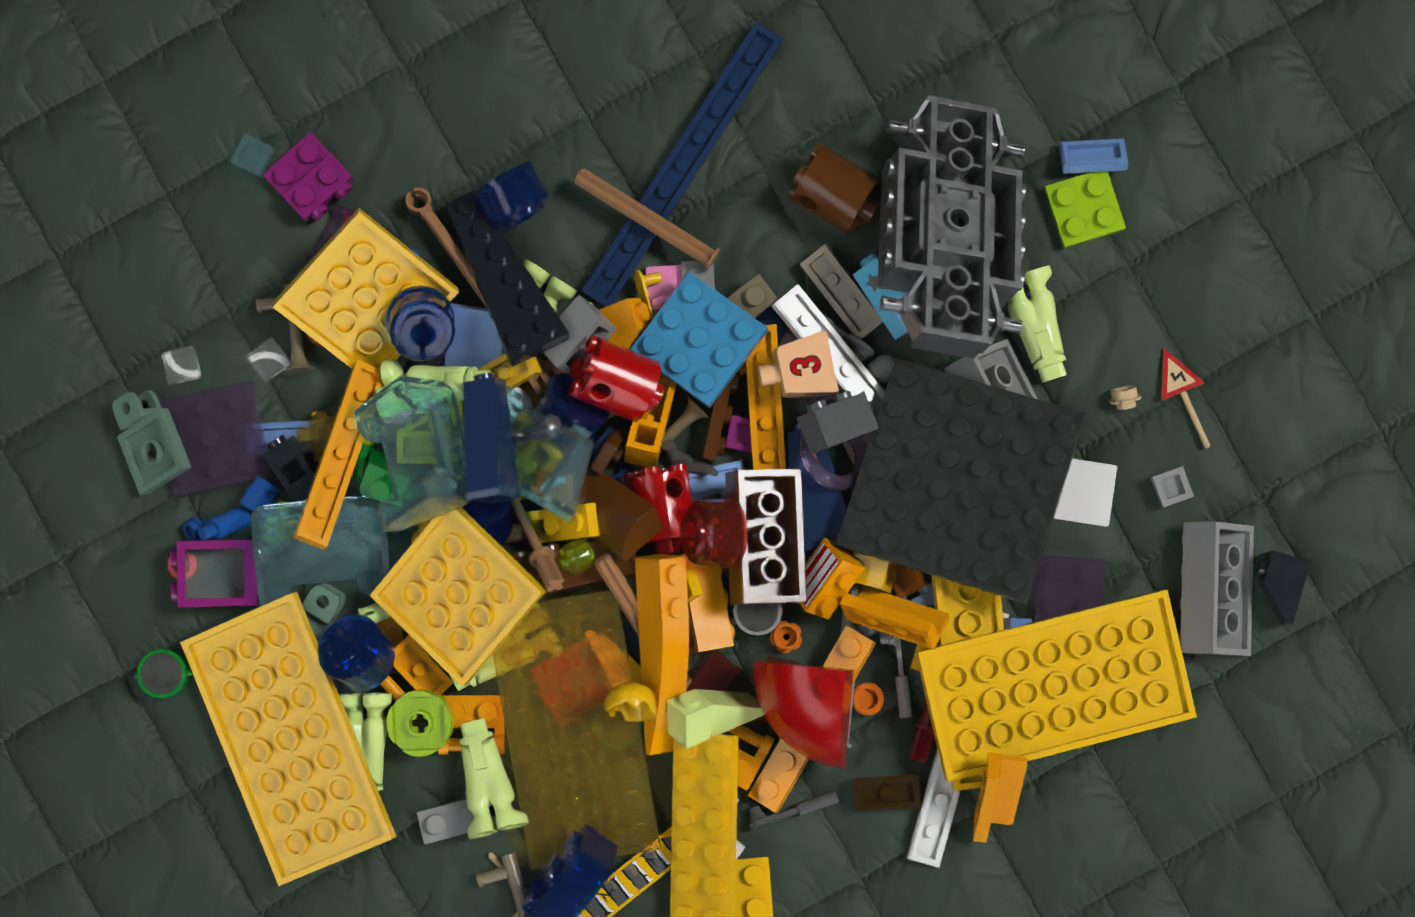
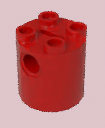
[569,334,664,422]
[623,464,698,555]

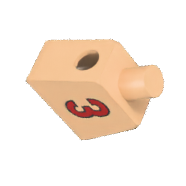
[758,330,839,398]

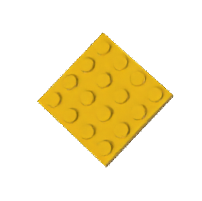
[272,208,459,369]
[369,499,547,687]

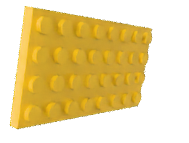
[915,589,1197,782]
[180,592,397,886]

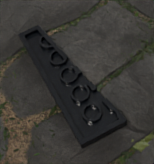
[445,190,569,367]

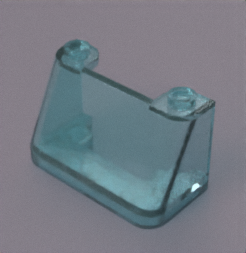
[354,376,472,532]
[451,386,594,523]
[251,495,390,607]

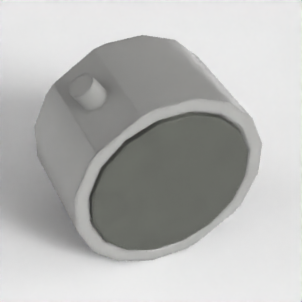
[729,603,785,636]

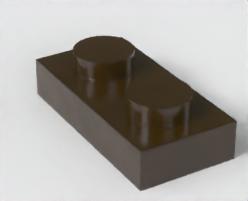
[852,774,921,811]

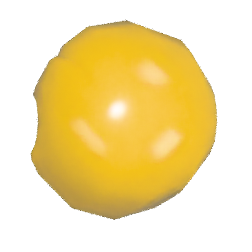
[604,682,657,722]

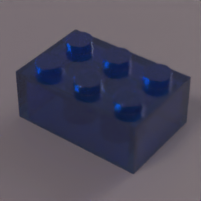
[522,824,618,917]

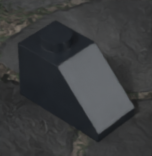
[1256,550,1311,625]

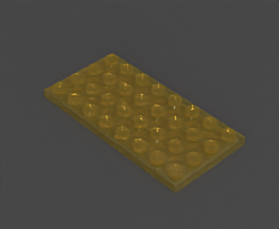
[493,590,661,869]

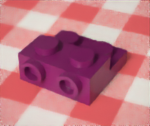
[263,132,355,224]

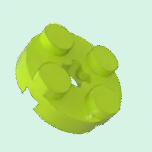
[386,689,454,757]

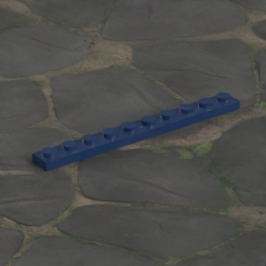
[582,22,783,307]

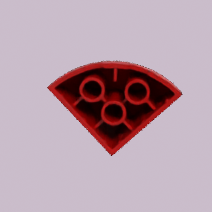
[753,660,854,769]

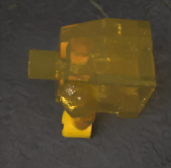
[297,411,336,462]

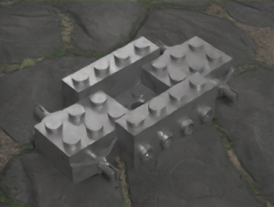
[878,95,1026,359]

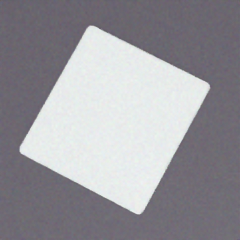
[1054,459,1117,527]

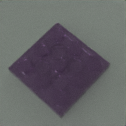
[159,381,272,497]

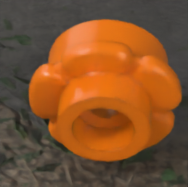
[770,621,802,653]

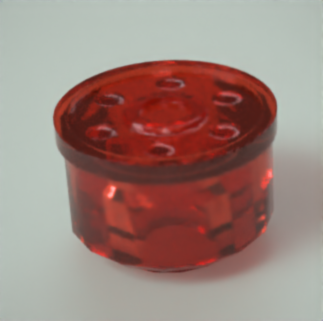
[680,498,748,568]

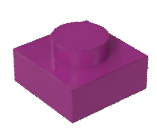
[725,415,752,453]

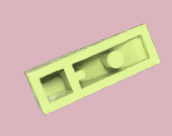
[667,689,764,749]

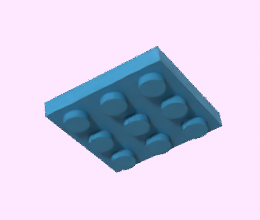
[630,272,769,408]

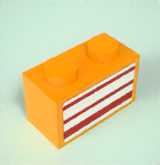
[798,538,865,619]

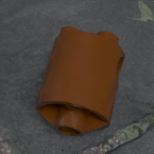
[787,142,881,234]

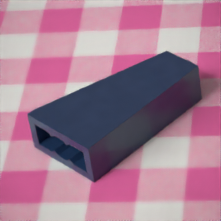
[463,373,520,503]
[787,423,847,553]

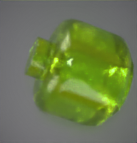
[559,539,595,575]

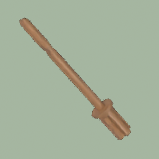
[509,499,565,592]

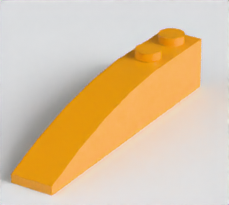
[635,554,689,756]

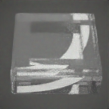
[246,337,290,383]
[161,345,202,385]

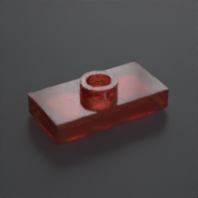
[686,650,741,692]

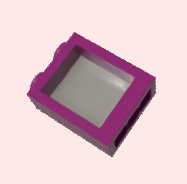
[170,540,259,608]

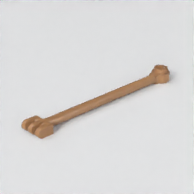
[405,188,564,395]

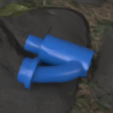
[183,506,251,541]

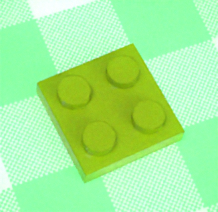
[1044,171,1126,249]

